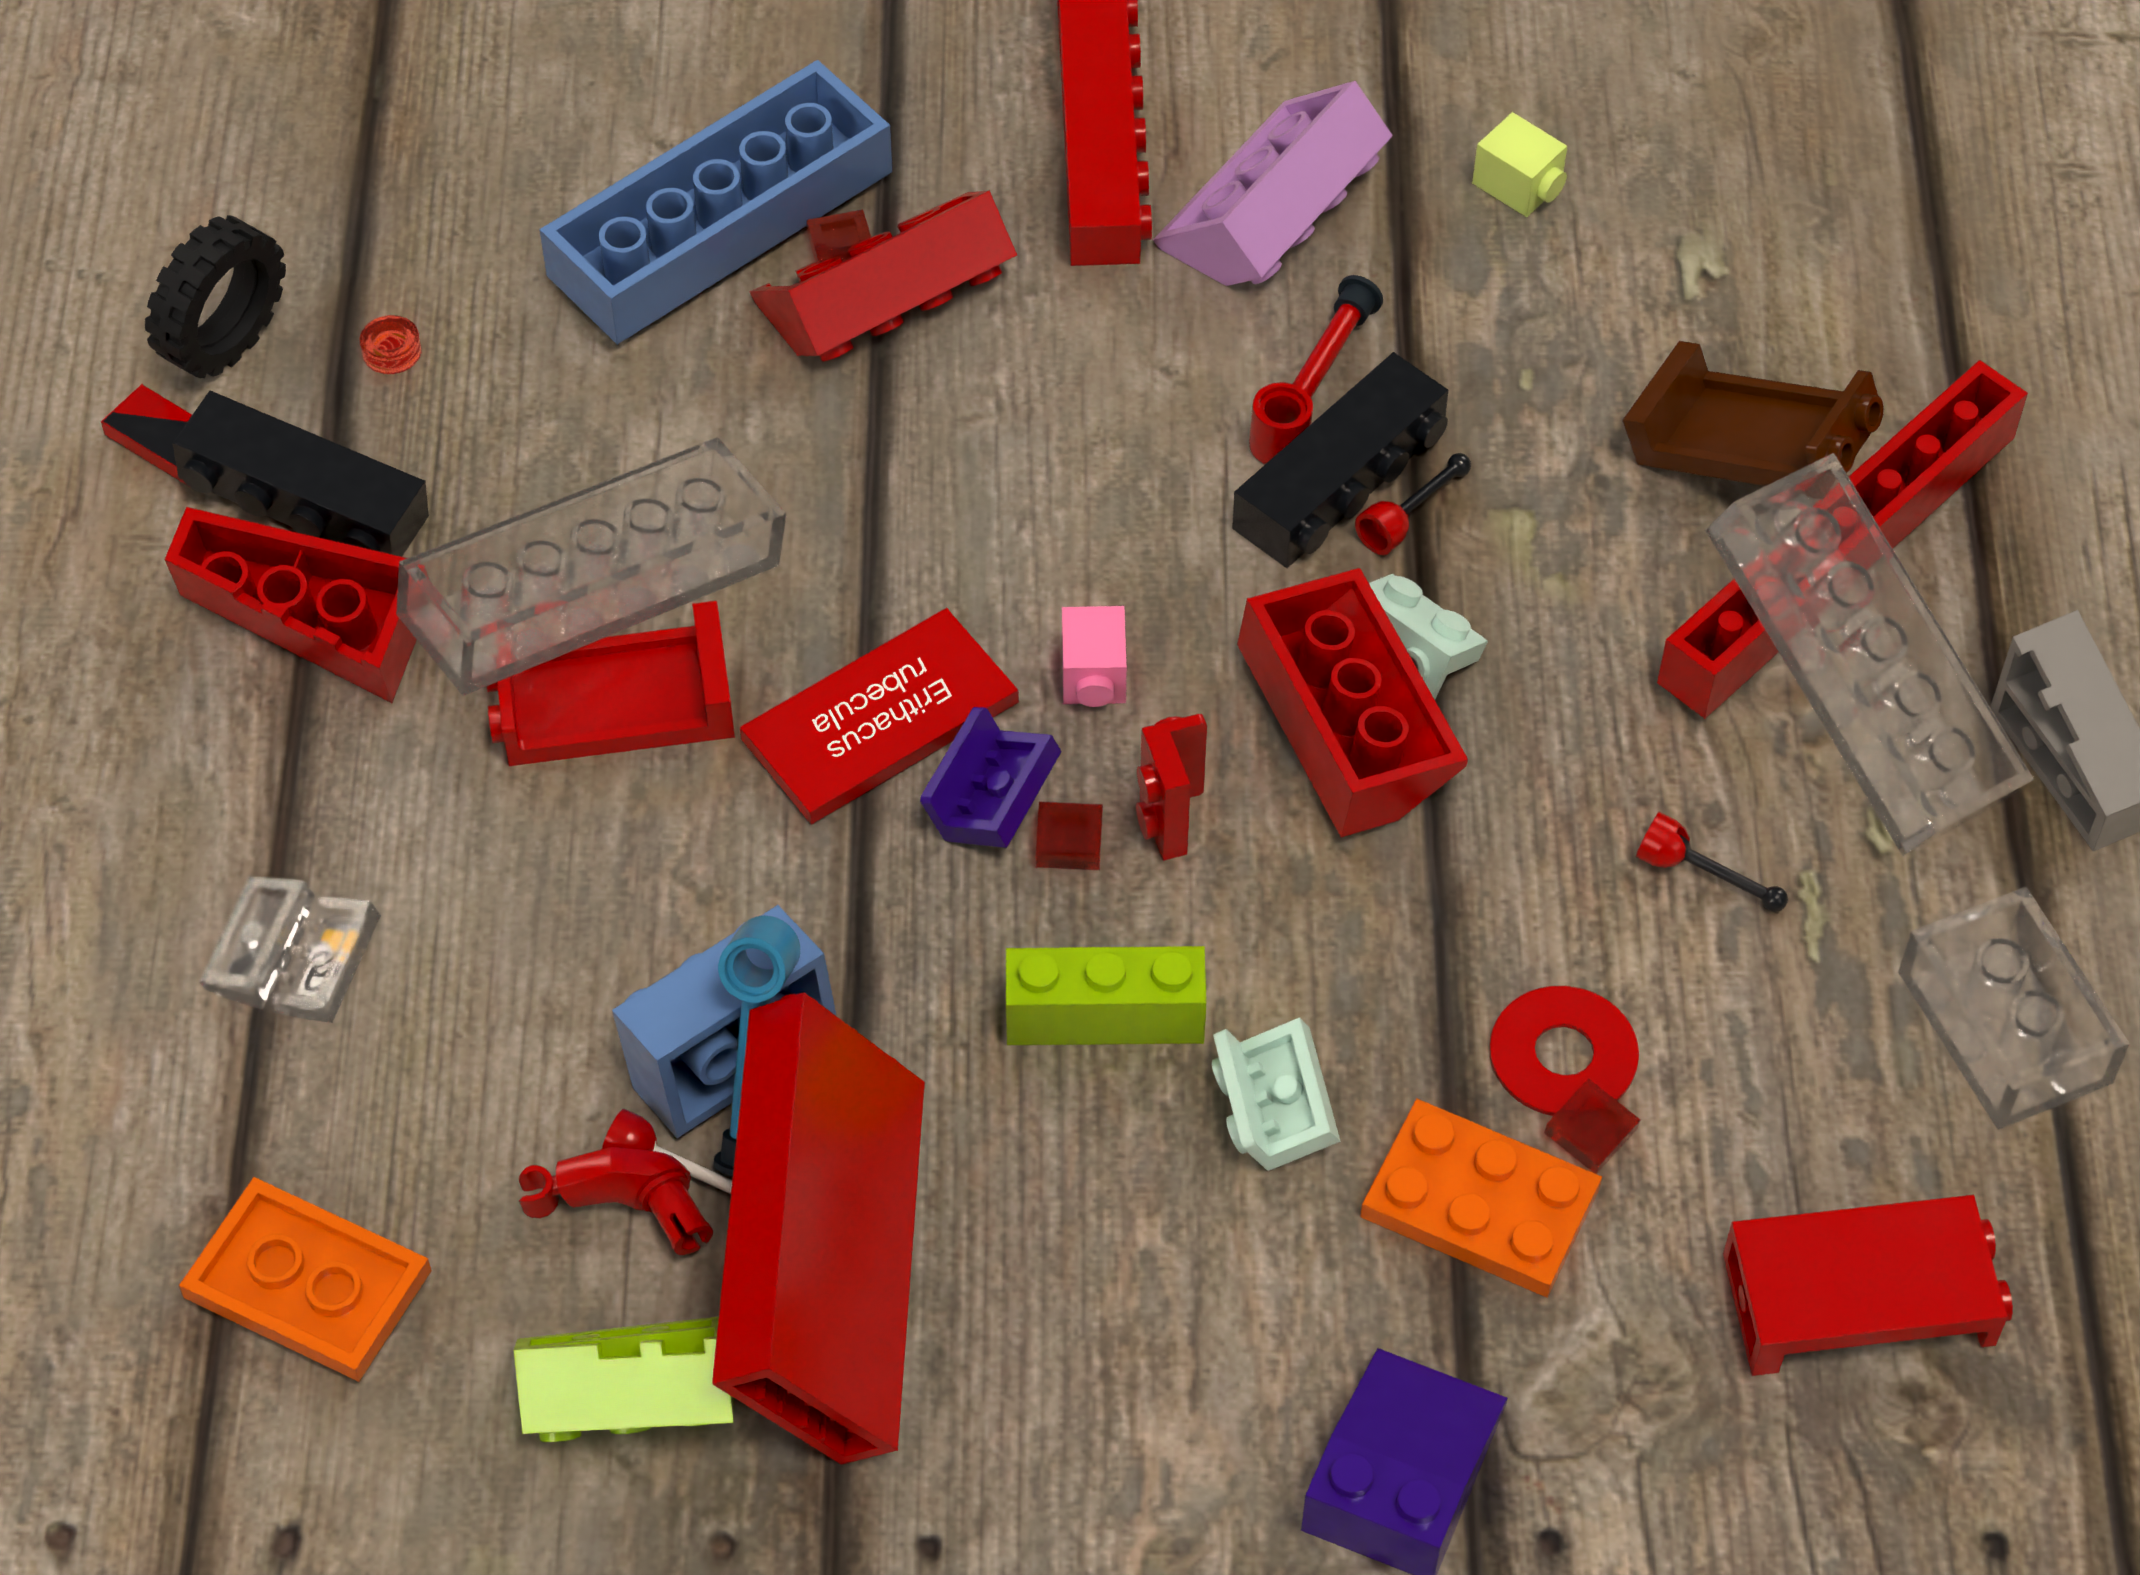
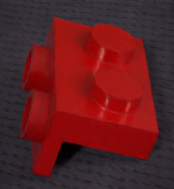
[1136,714,1207,861]

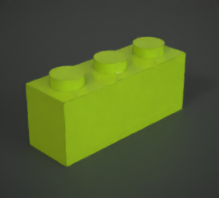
[1006,946,1207,1045]

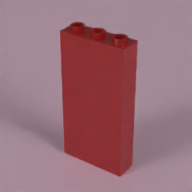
[712,992,925,1465]

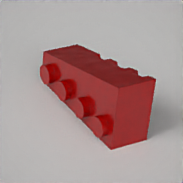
[164,507,433,703]

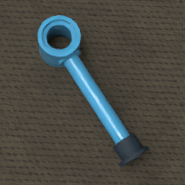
[713,916,801,1176]

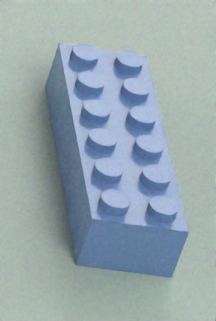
[539,60,892,345]

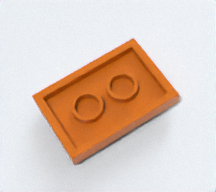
[1360,1098,1602,1298]
[179,1177,432,1382]

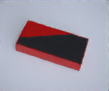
[101,384,194,490]

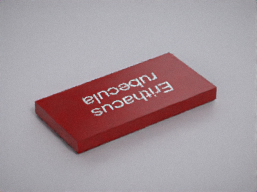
[740,608,1019,825]

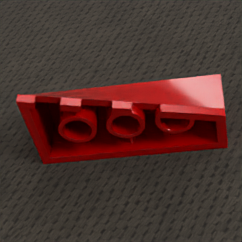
[750,190,1017,362]

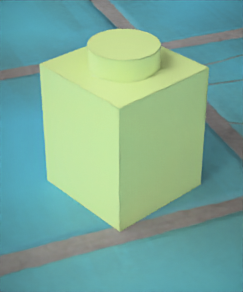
[1472,112,1567,217]

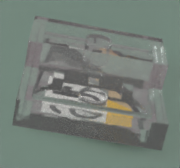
[199,876,381,1023]

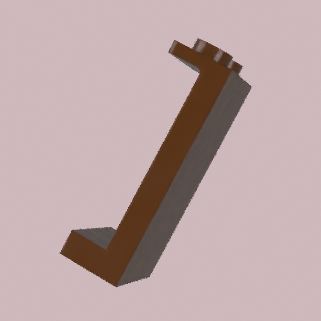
[1623,341,1884,497]

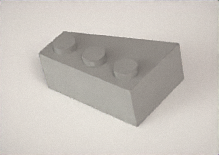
[1990,610,2140,852]

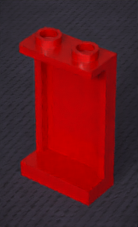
[483,601,735,766]
[1723,1195,2013,1376]

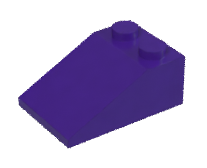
[1301,1348,1508,1575]

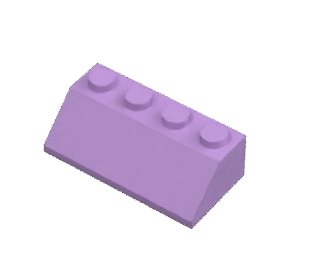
[1153,81,1393,286]

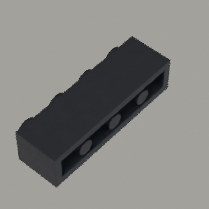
[1232,352,1449,568]
[172,390,429,557]

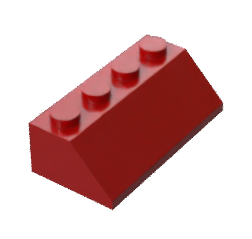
[1237,568,1468,837]

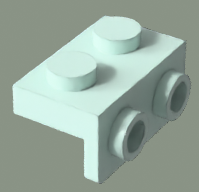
[1369,574,1488,699]
[1212,1017,1341,1171]

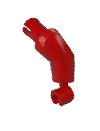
[519,1147,713,1255]

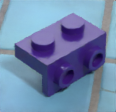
[920,707,1062,848]

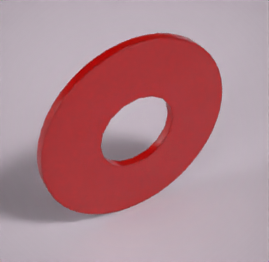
[1490,986,1639,1118]

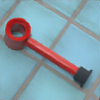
[1249,275,1383,464]

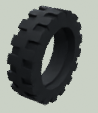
[145,215,286,378]

